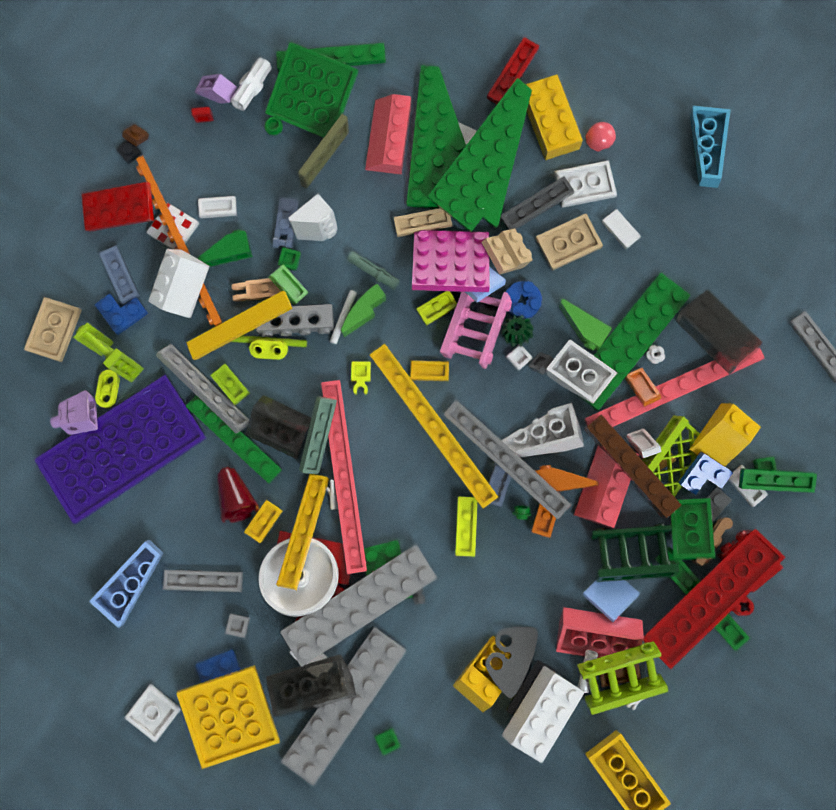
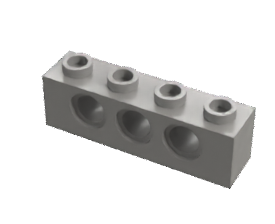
[256,304,334,337]

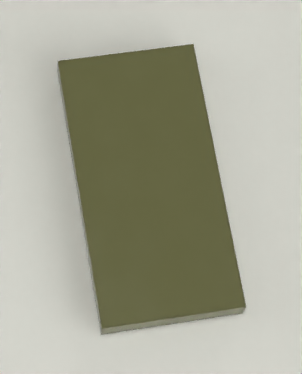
[298,114,349,189]

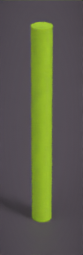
[231,335,307,348]

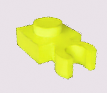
[351,362,371,395]

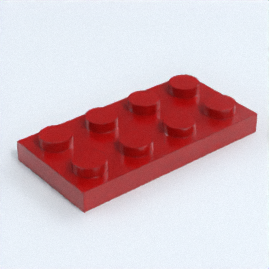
[81,182,154,232]

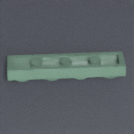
[299,396,337,474]

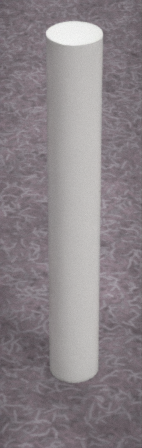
[329,290,357,344]

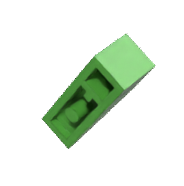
[559,299,612,351]

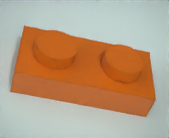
[531,503,556,538]

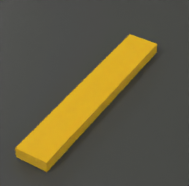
[186,291,293,360]
[276,474,329,590]

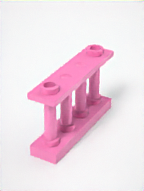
[440,292,512,369]

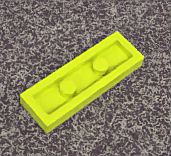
[455,497,478,557]

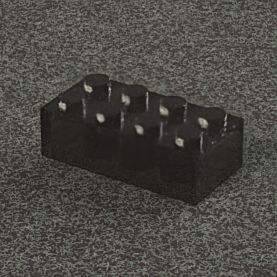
[676,289,763,375]

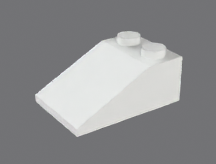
[546,340,617,403]

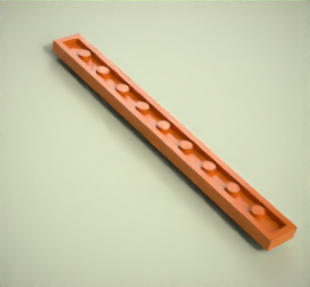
[136,156,223,327]

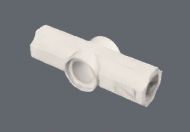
[230,57,272,111]

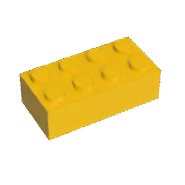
[526,74,583,160]
[585,730,671,810]

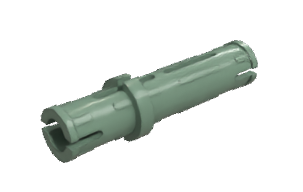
[347,251,400,290]

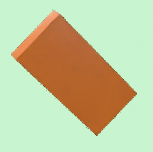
[625,368,661,407]

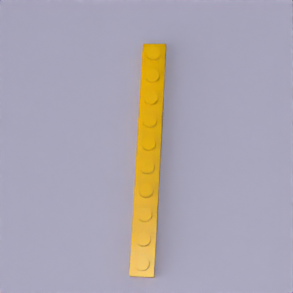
[370,344,499,509]

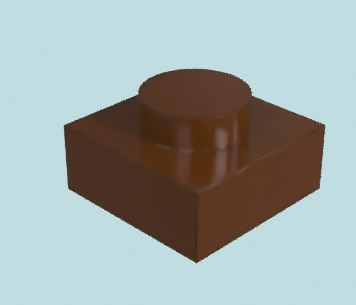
[122,124,149,147]

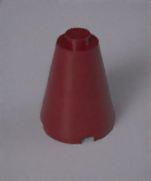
[217,467,259,523]

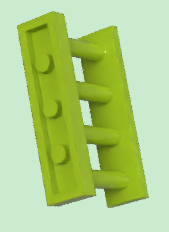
[73,322,144,383]
[577,641,669,715]

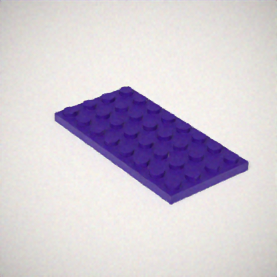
[34,375,207,524]

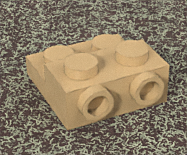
[482,228,533,275]

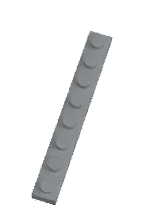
[444,400,572,519]

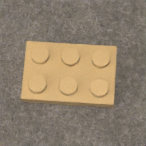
[535,213,603,271]
[24,297,82,362]

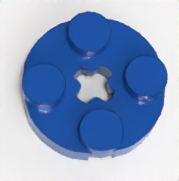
[506,281,542,319]

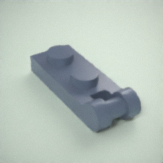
[273,197,299,249]

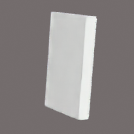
[554,160,617,208]

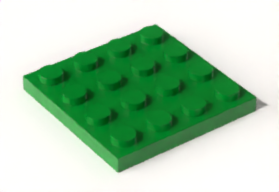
[265,42,359,138]

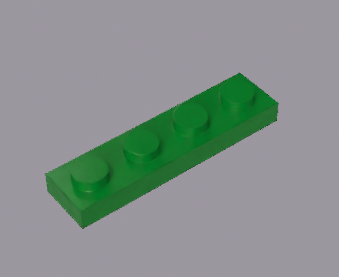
[738,468,817,493]

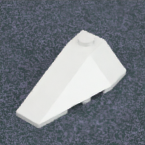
[501,403,584,457]

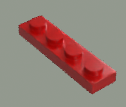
[487,37,540,104]

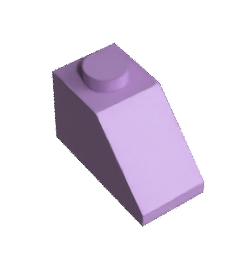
[195,74,237,104]

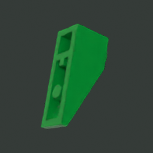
[197,230,253,267]

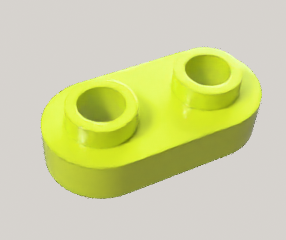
[249,338,288,360]
[95,370,120,408]

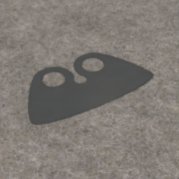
[485,627,538,698]

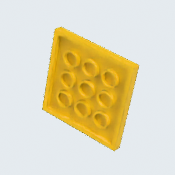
[176,665,280,769]

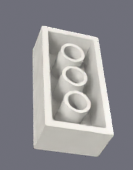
[502,666,585,763]

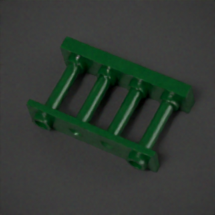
[591,523,680,582]

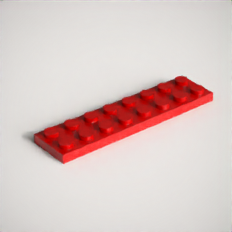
[643,528,786,670]

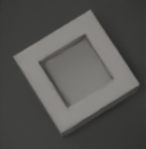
[225,613,250,638]

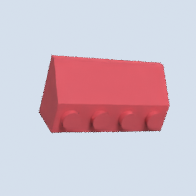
[365,94,411,175]
[574,446,639,529]
[556,607,644,658]

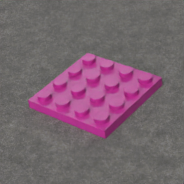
[412,230,490,292]

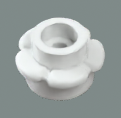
[646,345,665,364]

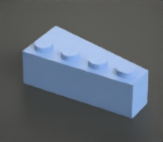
[89,540,163,628]

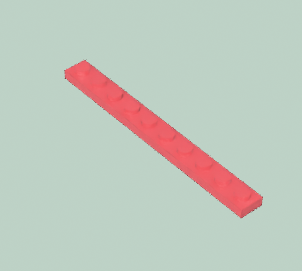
[584,341,765,427]
[321,380,367,574]

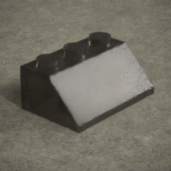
[245,395,311,459]

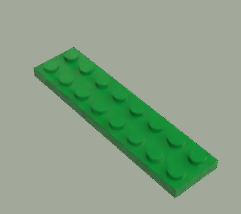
[576,273,691,411]

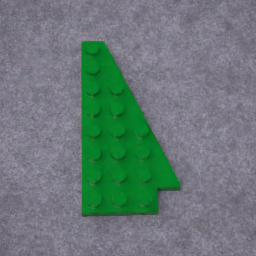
[407,65,466,209]
[427,78,532,232]

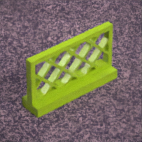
[642,415,700,497]

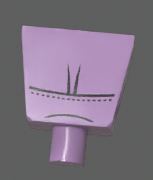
[50,390,98,435]

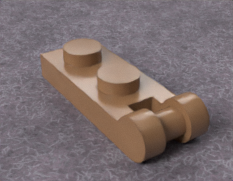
[691,518,733,566]

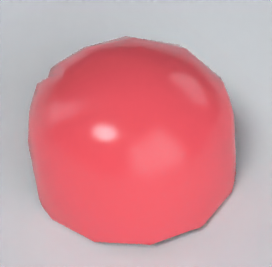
[586,122,616,152]

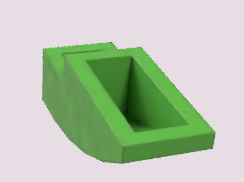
[341,284,386,338]

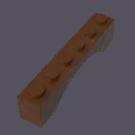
[584,415,681,519]

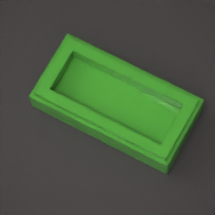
[269,264,309,305]

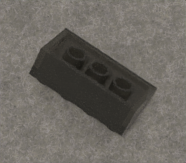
[266,654,357,717]

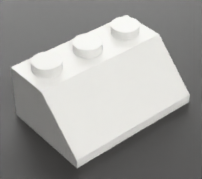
[288,194,338,241]
[148,249,209,318]

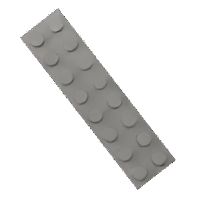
[280,545,437,667]
[281,627,407,786]

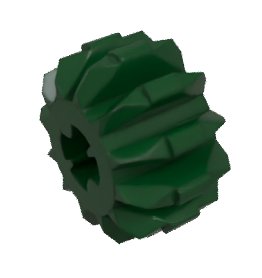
[501,315,534,347]

